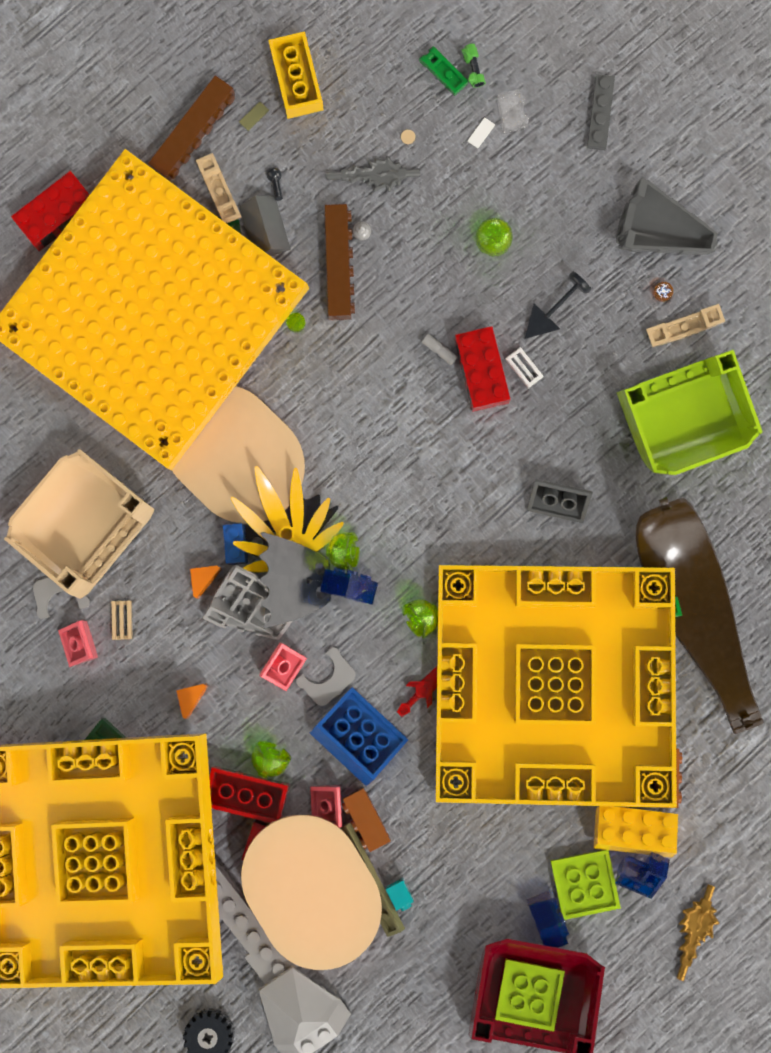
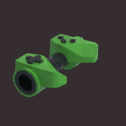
[461,44,486,88]

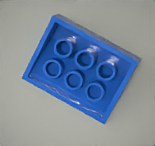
[310,687,408,786]

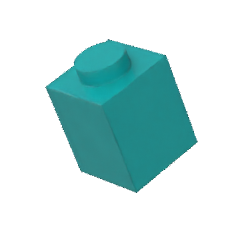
[386,878,414,911]

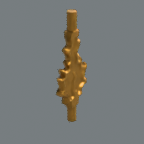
[676,884,720,981]

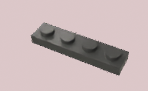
[587,74,615,151]

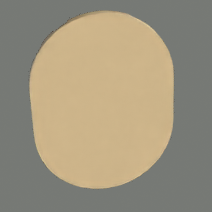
[164,386,305,524]
[241,815,382,970]

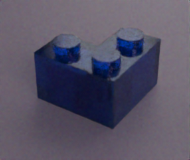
[320,567,378,605]
[615,852,670,899]
[526,891,569,948]

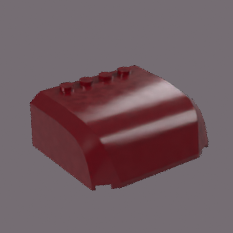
[468,939,605,1053]

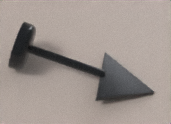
[525,271,591,339]

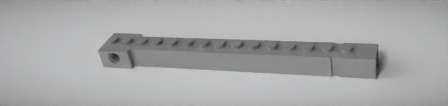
[79,718,298,984]

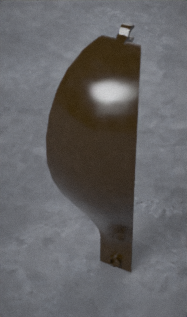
[636,497,764,734]

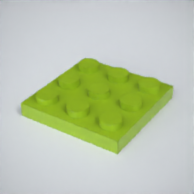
[550,850,621,920]
[495,958,565,1031]

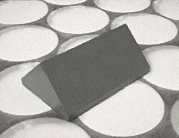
[239,196,291,256]
[527,479,592,523]

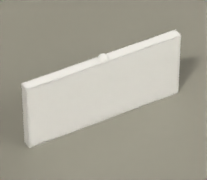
[467,118,495,148]

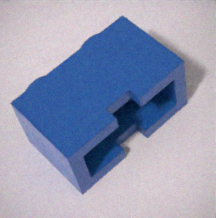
[223,523,248,565]

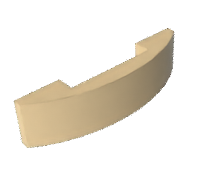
[196,153,241,224]
[646,304,725,347]

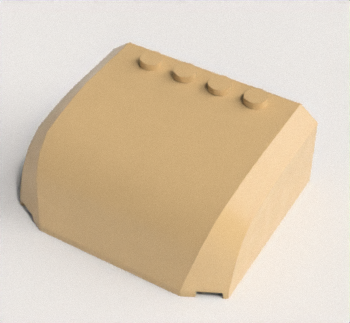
[4,449,155,599]

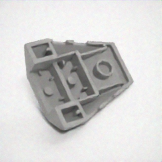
[203,565,292,640]
[259,966,351,1053]

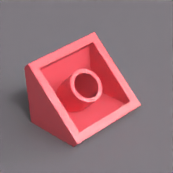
[58,620,98,667]
[259,642,307,691]
[310,785,343,828]

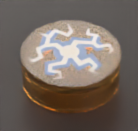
[653,282,673,302]

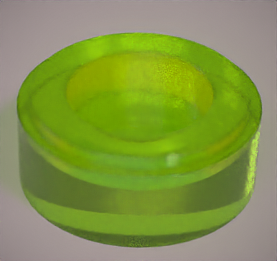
[286,313,306,333]

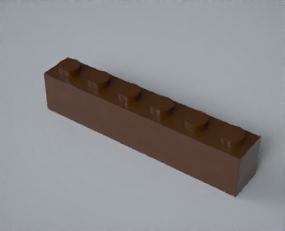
[148,75,235,181]
[325,204,355,320]

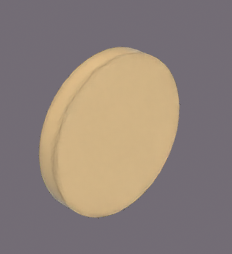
[401,130,415,144]

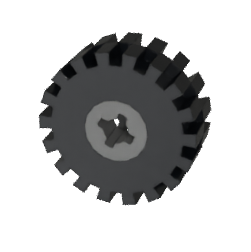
[183,1008,235,1053]

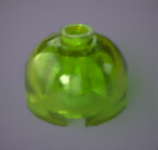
[475,217,513,257]
[326,532,360,571]
[402,599,438,638]
[251,741,291,778]

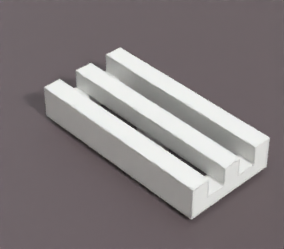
[505,347,544,389]

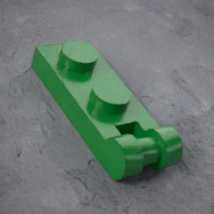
[419,46,468,96]

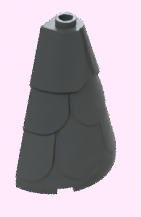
[616,178,718,255]

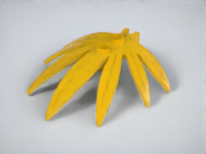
[231,466,344,573]

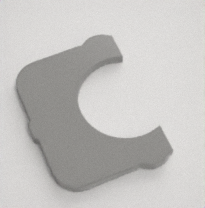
[33,578,90,620]
[296,647,355,706]

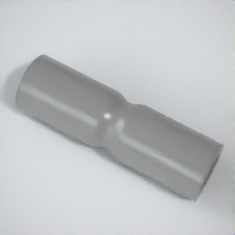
[422,334,458,366]

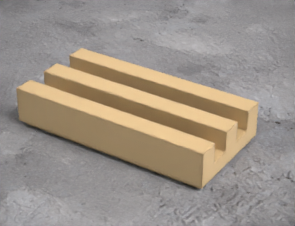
[111,601,133,640]

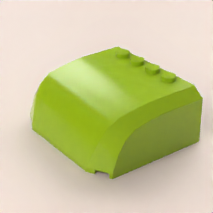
[616,350,763,475]

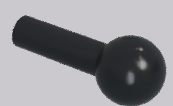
[267,167,283,201]

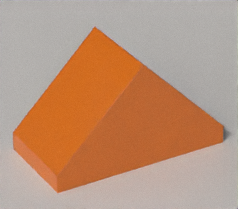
[190,565,222,599]
[176,684,209,719]

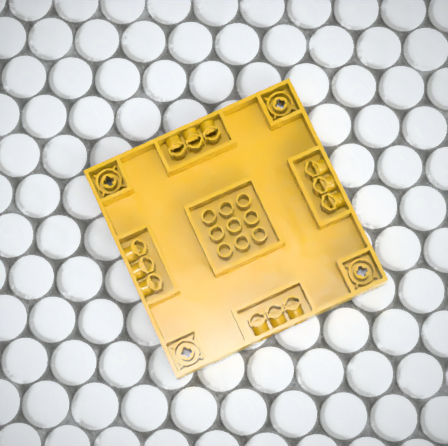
[0,149,309,470]
[436,565,677,808]
[0,733,223,988]

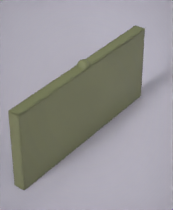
[239,102,269,131]

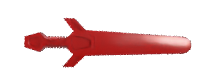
[397,666,437,717]

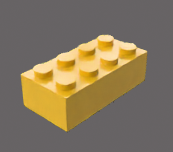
[268,31,324,119]
[594,806,678,858]

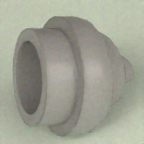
[352,221,371,241]

